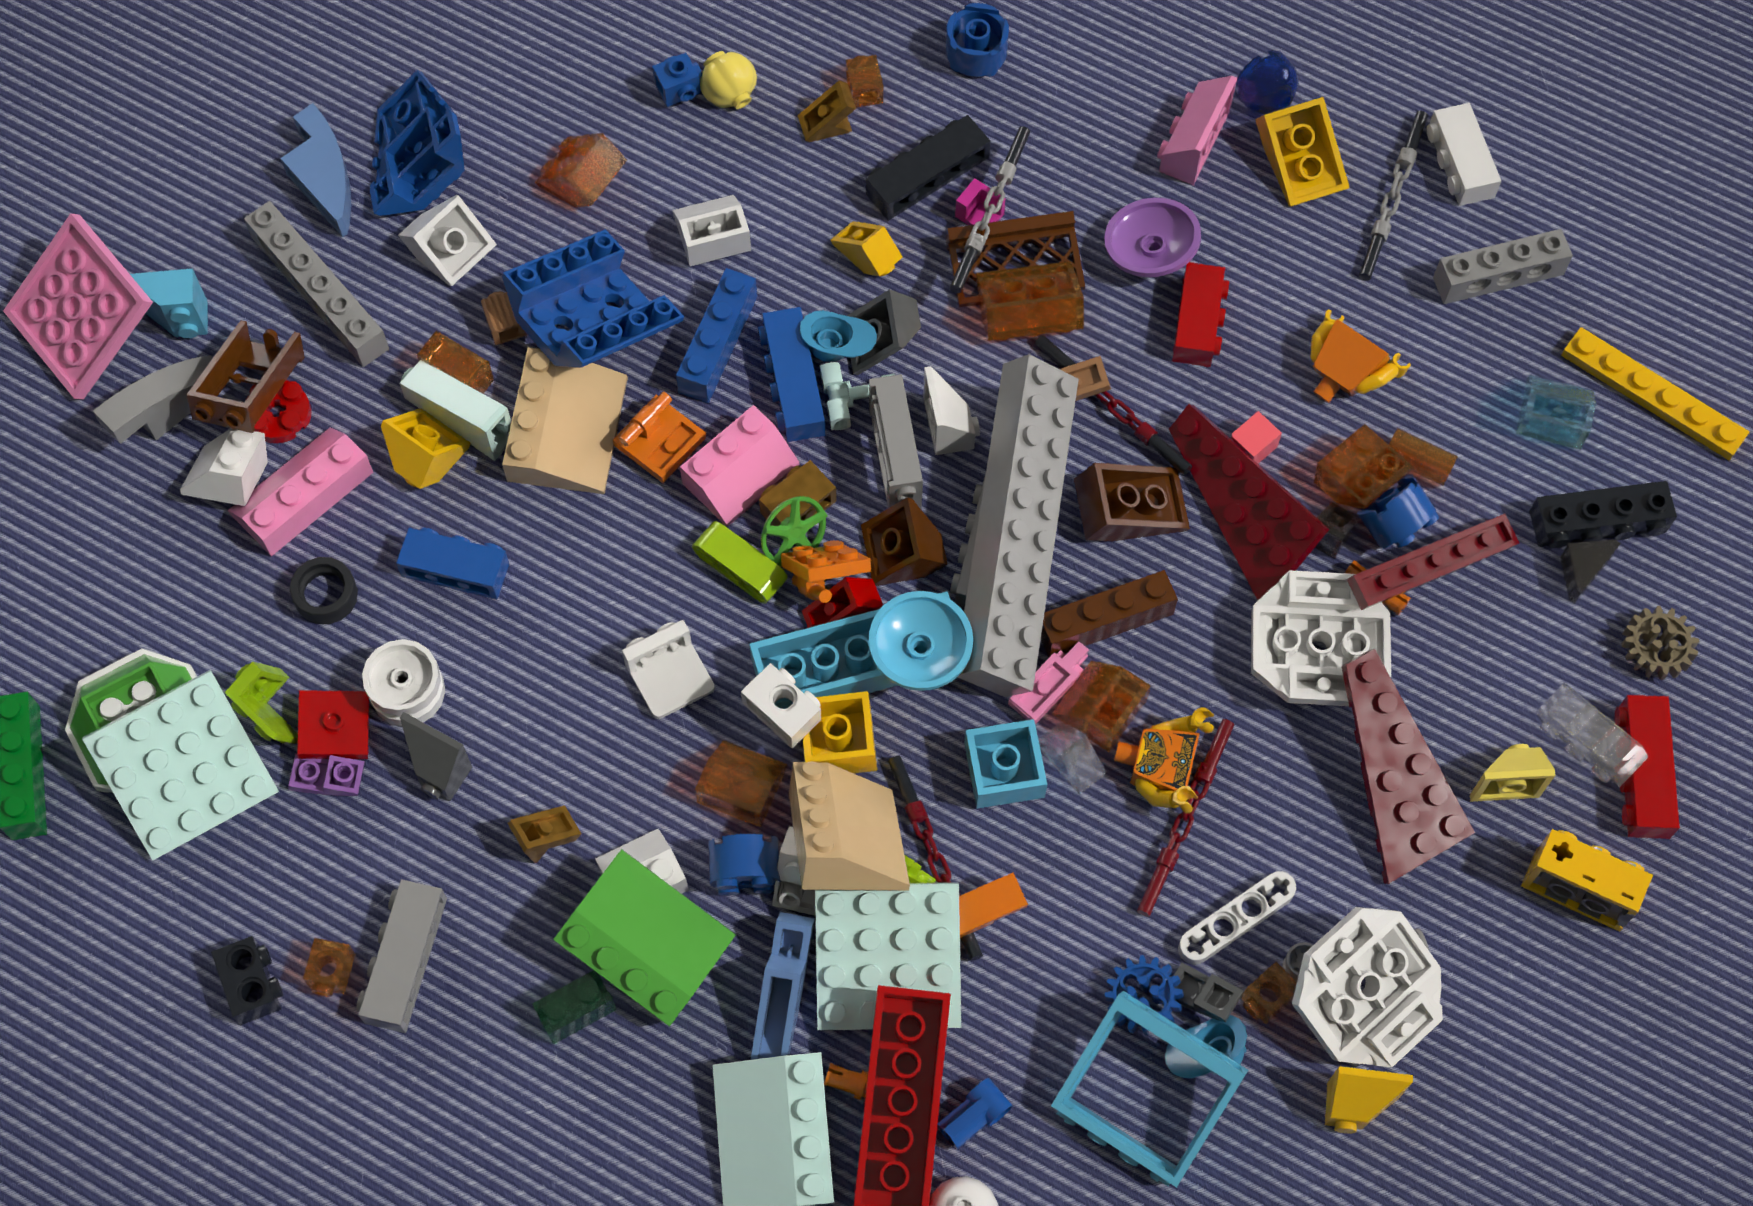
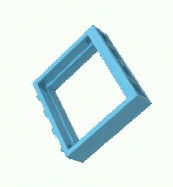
[1051,991,1248,1188]

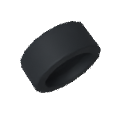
[290,557,358,625]

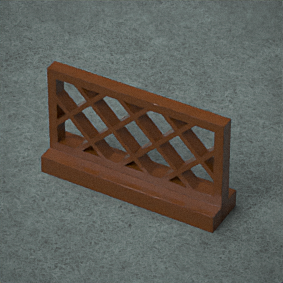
[946,211,1086,307]

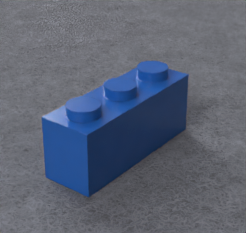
[396,527,509,600]

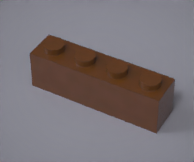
[1041,570,1178,657]

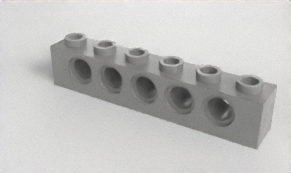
[244,201,389,367]

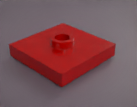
[297,690,369,759]

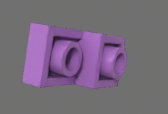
[288,754,365,796]

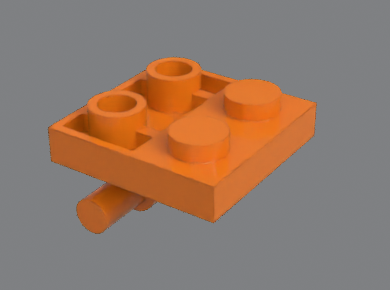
[613,391,706,483]
[781,540,871,603]

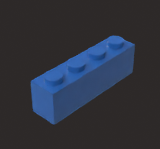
[676,268,757,404]
[758,307,825,442]

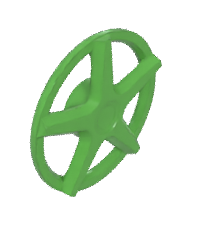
[761,496,827,566]

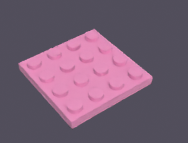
[3,213,153,399]

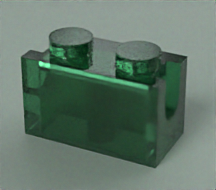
[532,970,617,1045]

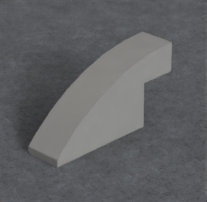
[93,355,231,444]

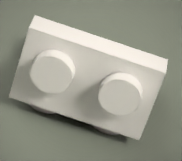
[622,620,714,719]

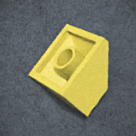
[1470,744,1555,802]

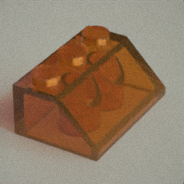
[976,261,1084,341]

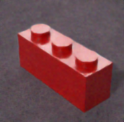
[1172,262,1229,367]

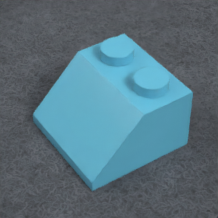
[130,268,208,338]

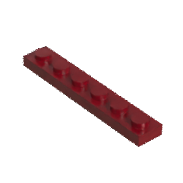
[1346,514,1519,610]

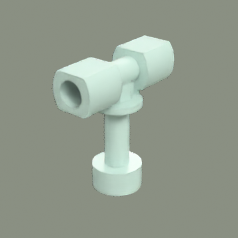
[820,362,895,430]

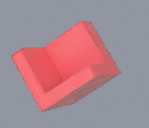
[1231,411,1282,464]

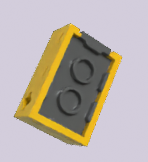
[1521,829,1653,932]

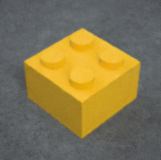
[803,691,877,773]

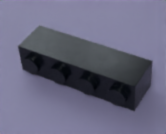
[866,115,991,221]

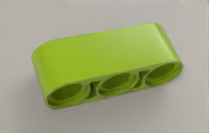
[692,521,788,604]

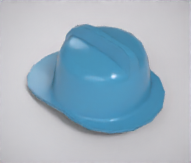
[799,310,877,363]
[1165,1015,1247,1078]

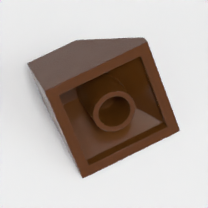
[861,497,948,586]

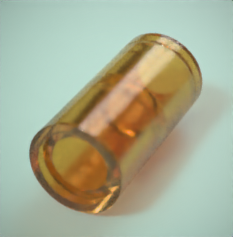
[1383,428,1458,486]

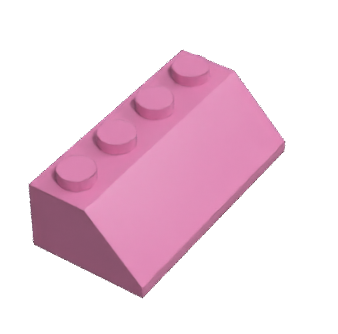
[228,427,374,557]

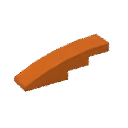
[959,872,1028,939]

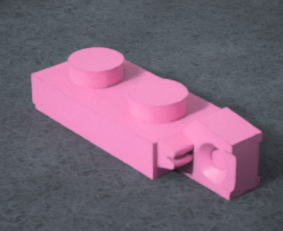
[1008,641,1089,724]

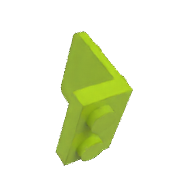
[225,661,298,744]

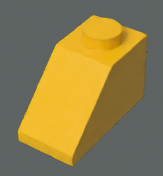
[830,221,903,277]

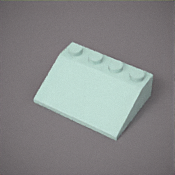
[713,1052,834,1206]

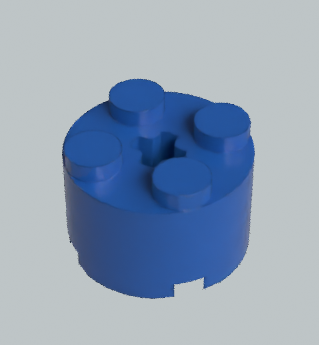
[946,3,1009,77]
[1357,475,1439,549]
[708,834,781,896]

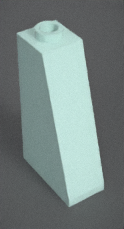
[399,360,511,461]

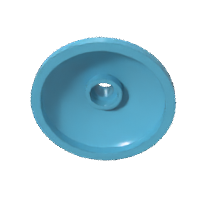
[869,591,973,691]

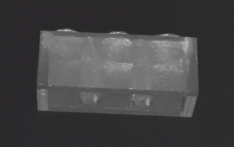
[1536,682,1648,787]

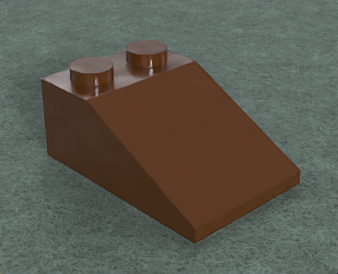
[1074,463,1190,541]

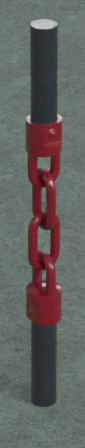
[1035,335,1192,475]
[888,755,983,961]

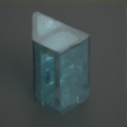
[1516,375,1596,450]

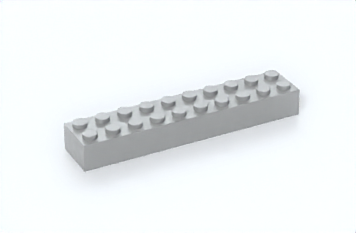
[957,354,1079,697]

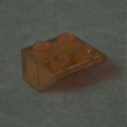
[535,133,627,207]
[1314,424,1413,509]
[1052,661,1151,752]

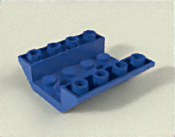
[502,229,684,368]

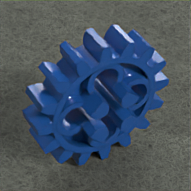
[1104,955,1184,1035]

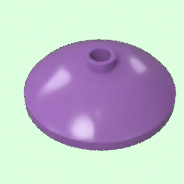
[1104,198,1201,277]

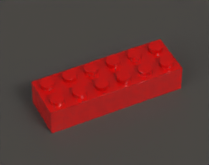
[853,985,951,1206]

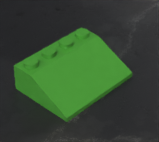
[553,849,736,1027]

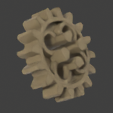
[1621,606,1700,680]

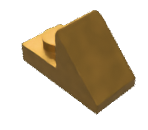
[797,80,856,142]
[507,805,582,863]

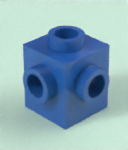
[652,52,702,107]

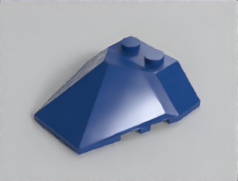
[370,70,465,216]

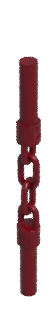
[1137,719,1235,917]

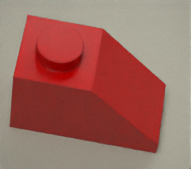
[802,577,883,628]

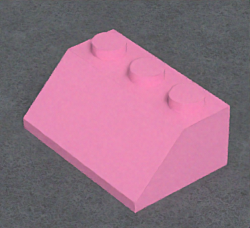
[1157,76,1237,186]
[680,405,800,527]

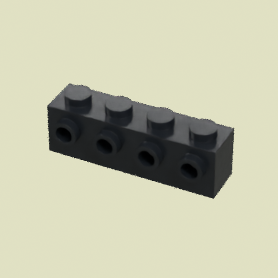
[1529,481,1677,548]

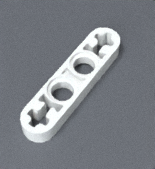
[1178,871,1296,965]

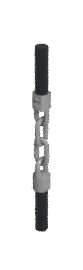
[1358,110,1428,281]
[949,126,1031,293]

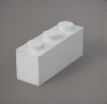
[1427,103,1501,206]

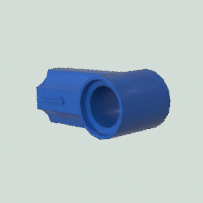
[937,1078,1013,1150]

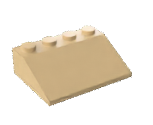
[502,347,628,494]
[789,761,910,891]

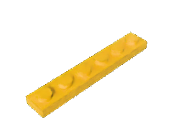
[1561,327,1749,461]

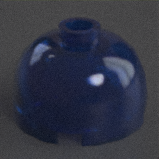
[1235,50,1299,115]

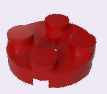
[245,380,312,443]

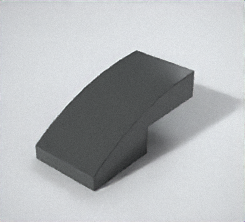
[1173,962,1244,1023]

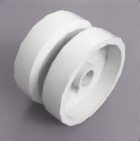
[362,639,445,726]

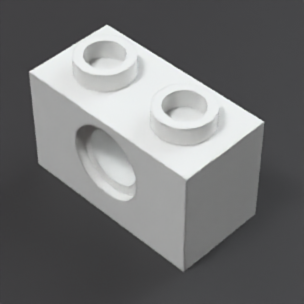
[741,663,821,748]

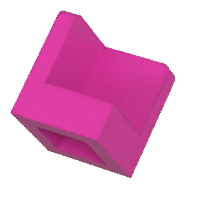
[955,178,1006,225]

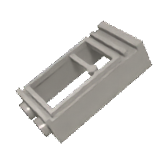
[869,374,923,509]

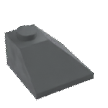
[847,289,921,375]
[400,712,473,801]

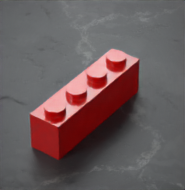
[1614,695,1680,839]

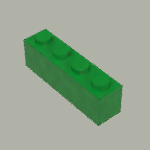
[0,692,47,840]

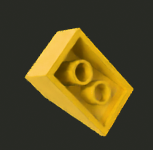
[1255,97,1350,207]

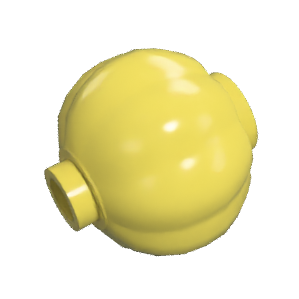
[700,51,757,109]

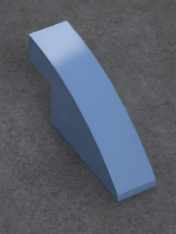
[280,103,351,237]
[751,912,815,1060]

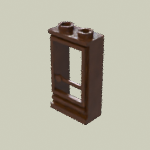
[186,320,305,433]

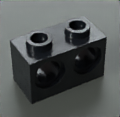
[211,936,283,1026]

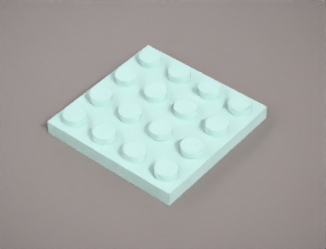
[82,669,279,861]
[815,882,961,1030]

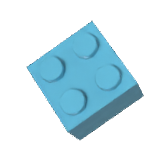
[964,719,1047,809]

